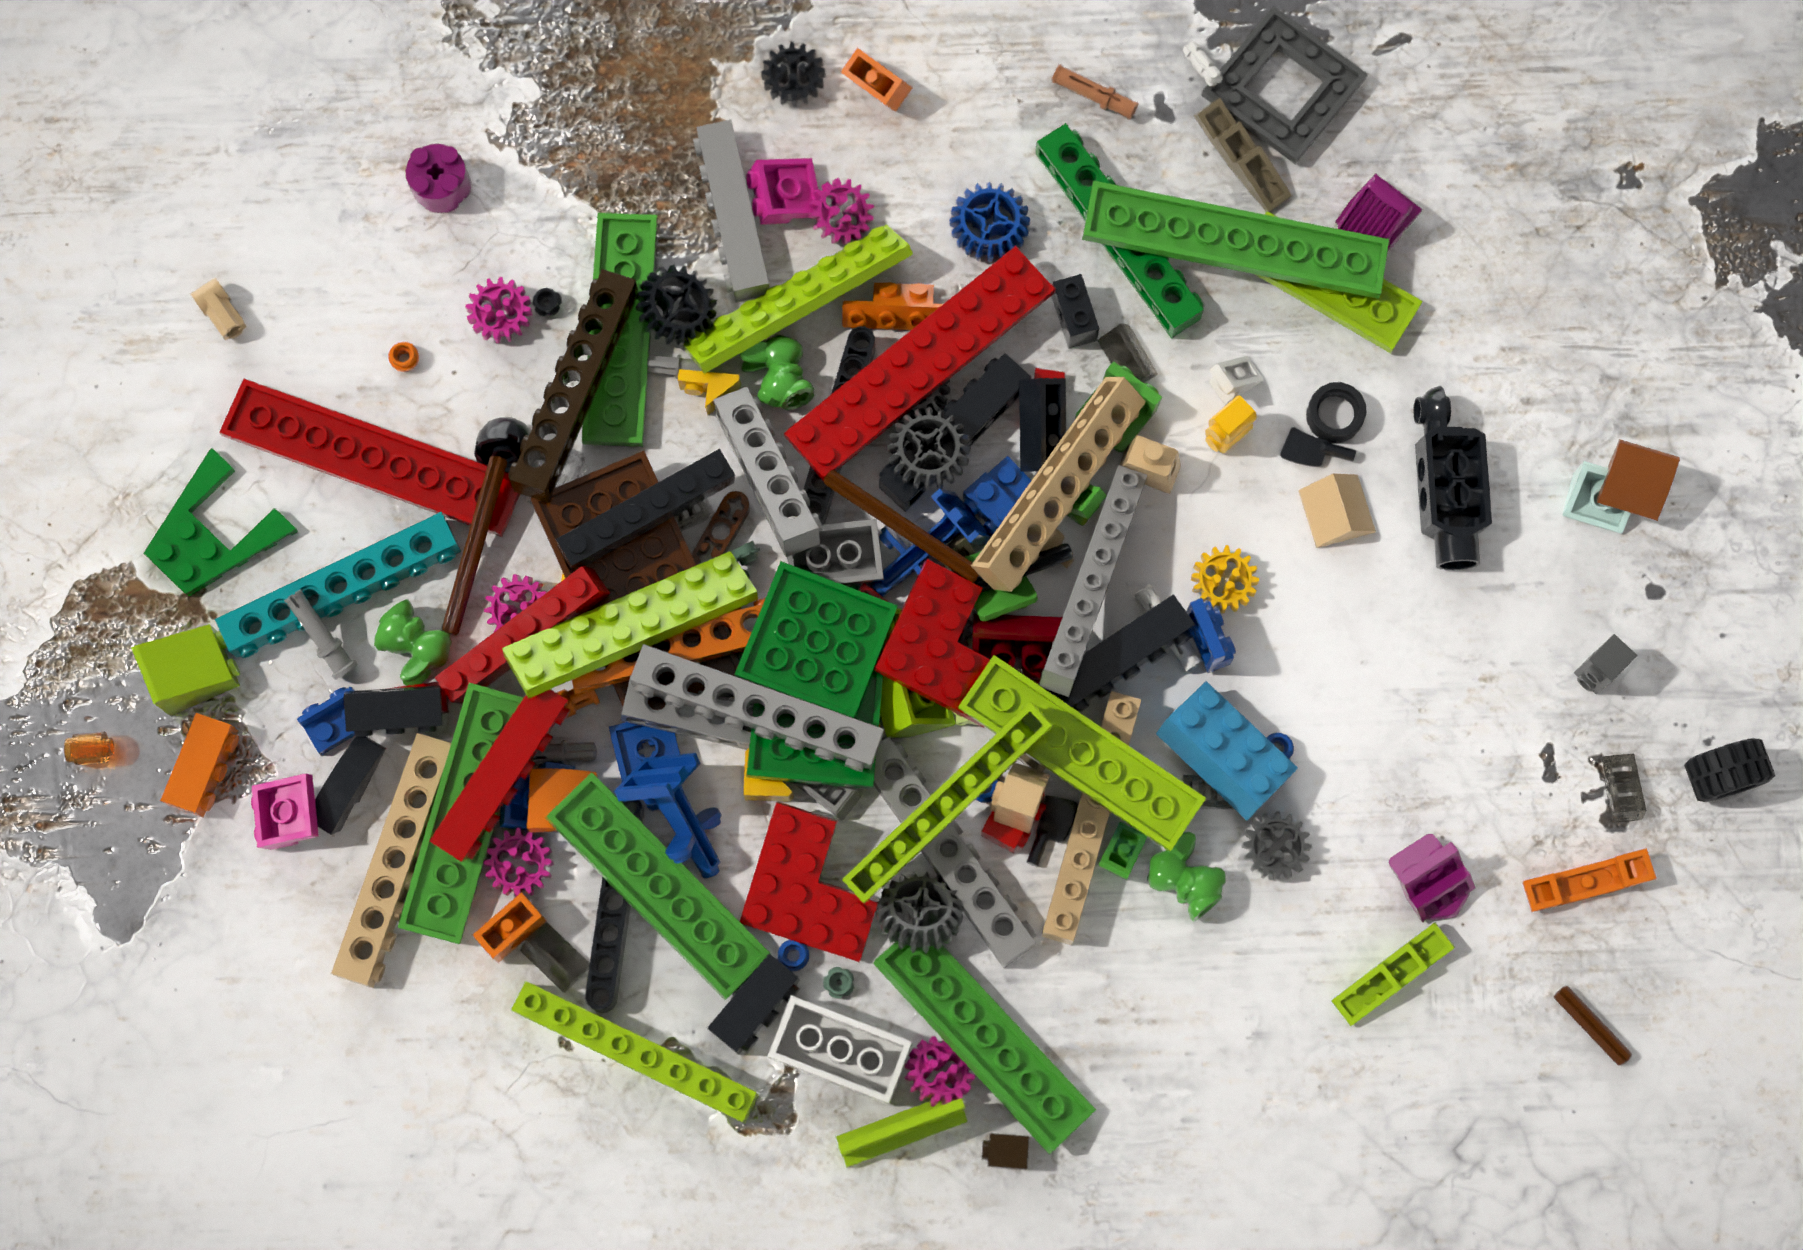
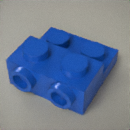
[963,456,1032,535]
[1186,598,1236,673]

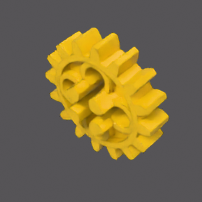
[1191,545,1259,613]

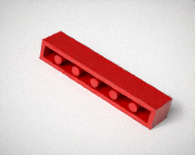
[434,566,610,704]
[429,689,571,862]

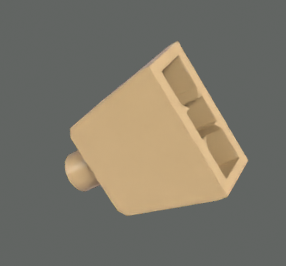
[1119,436,1181,494]

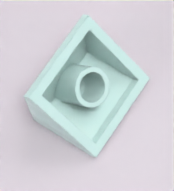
[1563,461,1631,534]

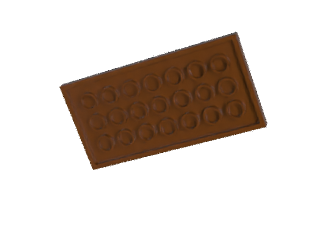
[530,451,740,724]

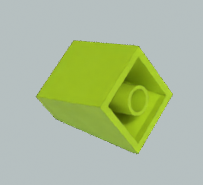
[131,624,240,716]

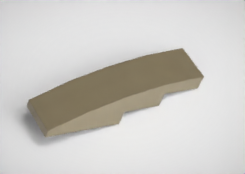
[1194,98,1292,212]

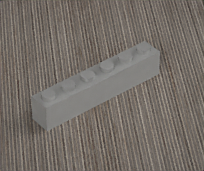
[693,120,770,301]

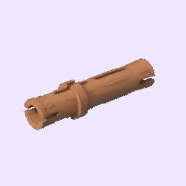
[1052,64,1138,120]

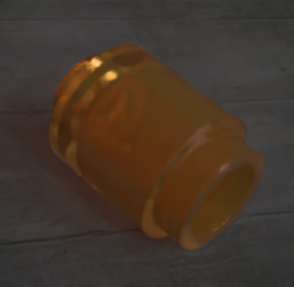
[64,732,114,765]

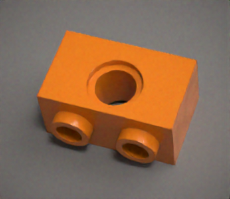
[841,48,913,112]
[473,892,547,963]

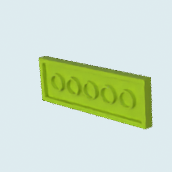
[1255,211,1423,354]

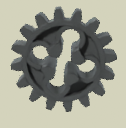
[1242,811,1312,881]

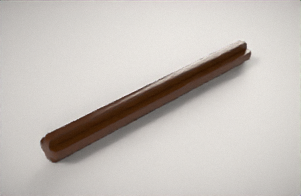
[441,456,507,635]
[824,470,980,583]

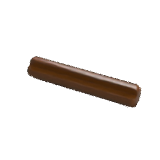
[1554,986,1632,1066]

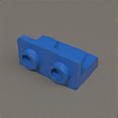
[297,687,355,756]

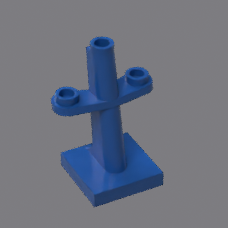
[871,488,992,597]
[614,753,722,878]

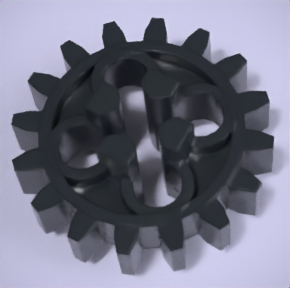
[761,42,825,107]

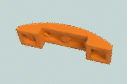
[1522,848,1657,912]

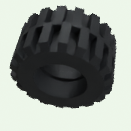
[1684,738,1776,802]

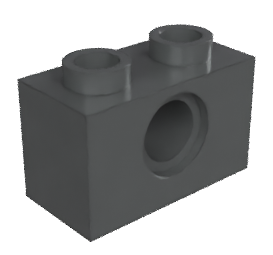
[1574,634,1638,694]

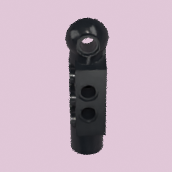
[1413,385,1492,570]

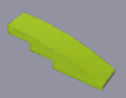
[1331,922,1455,1026]

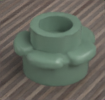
[731,540,760,566]
[823,967,854,999]

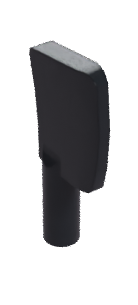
[1280,427,1356,467]
[1026,795,1078,867]

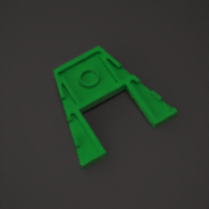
[143,448,298,597]

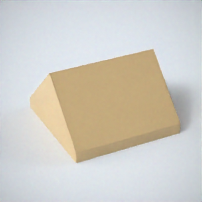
[1298,473,1376,548]

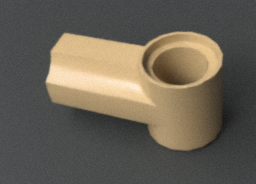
[190,277,247,340]

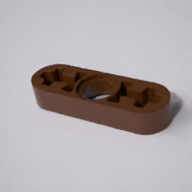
[692,491,750,565]

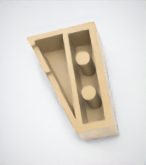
[990,762,1050,833]

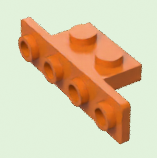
[842,282,943,330]

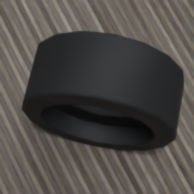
[1306,382,1367,443]

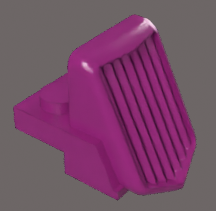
[1335,173,1423,251]
[1389,834,1476,923]

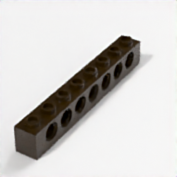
[508,269,638,503]

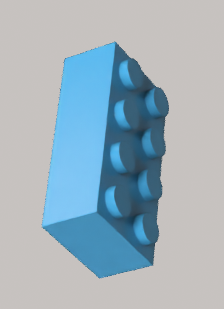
[1156,681,1298,821]

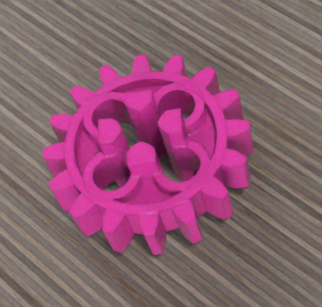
[809,178,874,245]
[465,277,533,343]
[484,574,547,632]
[483,828,554,896]
[904,1036,975,1107]

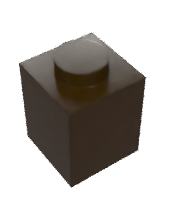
[981,1133,1029,1170]

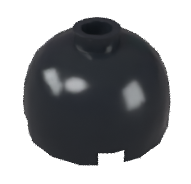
[474,417,532,473]

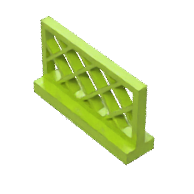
[836,1098,968,1168]

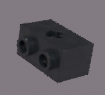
[1051,274,1099,349]

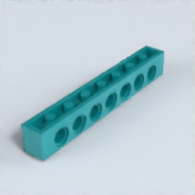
[215,512,462,658]

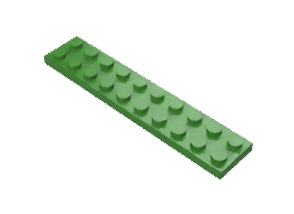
[1082,181,1389,299]

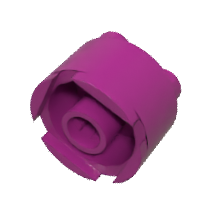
[405,144,471,213]

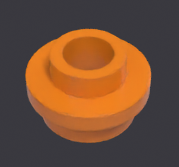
[388,342,419,372]

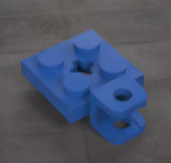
[609,722,681,812]

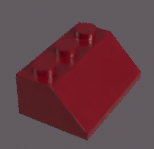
[972,614,1063,684]

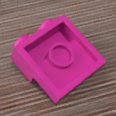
[746,158,818,225]
[251,773,319,850]

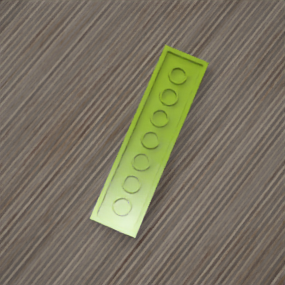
[682,224,913,374]
[502,551,758,699]
[958,655,1206,852]

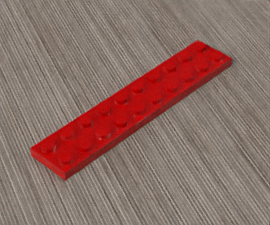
[784,246,1055,481]
[219,378,520,537]

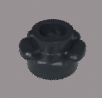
[532,288,562,316]

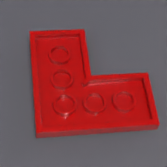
[873,559,990,728]
[739,801,879,962]

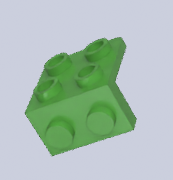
[1075,361,1162,453]
[959,551,1038,621]

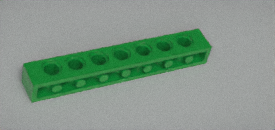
[1035,123,1204,339]

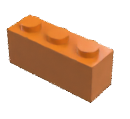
[160,713,239,818]

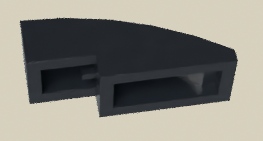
[315,736,386,835]

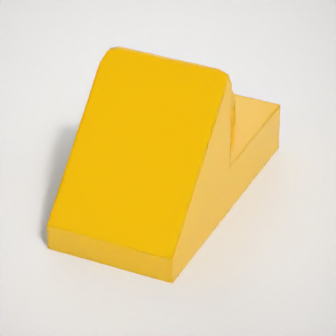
[678,369,741,415]

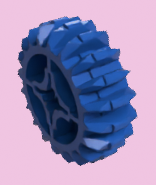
[949,181,1030,262]

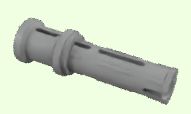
[284,589,358,680]

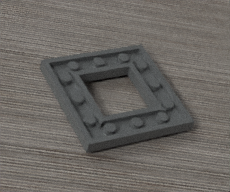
[1201,6,1368,164]

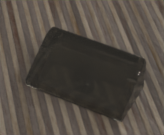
[1097,323,1158,383]
[520,922,590,993]

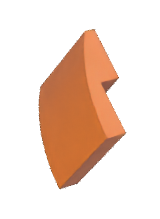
[527,768,598,833]

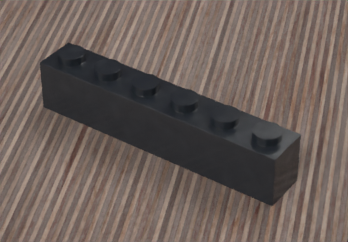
[879,353,1032,512]
[556,449,735,573]
[1038,594,1195,713]

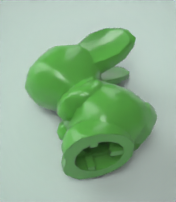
[740,335,815,410]
[374,599,452,686]
[1147,831,1226,922]

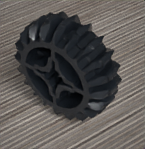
[635,264,717,347]

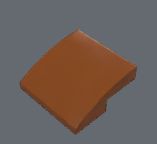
[1597,439,1680,521]

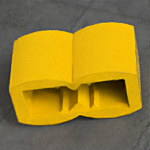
[1205,395,1257,453]

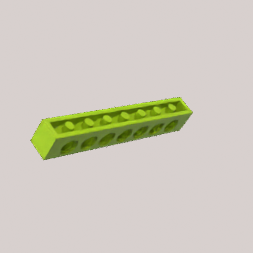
[842,702,1053,903]
[511,981,759,1124]

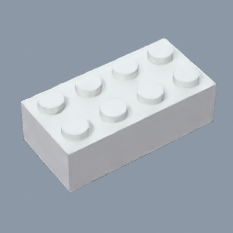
[767,995,912,1105]

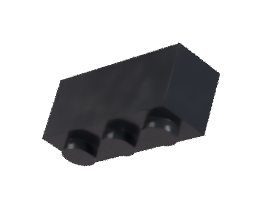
[1019,378,1066,472]
[344,685,443,737]
[707,953,800,1055]

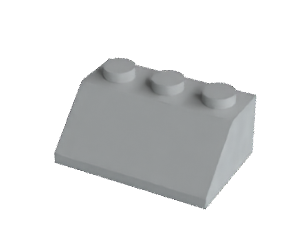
[787,519,884,585]

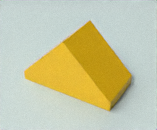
[743,748,794,802]

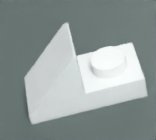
[1209,356,1264,404]

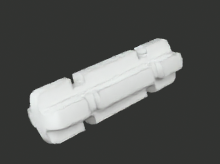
[1183,41,1223,87]

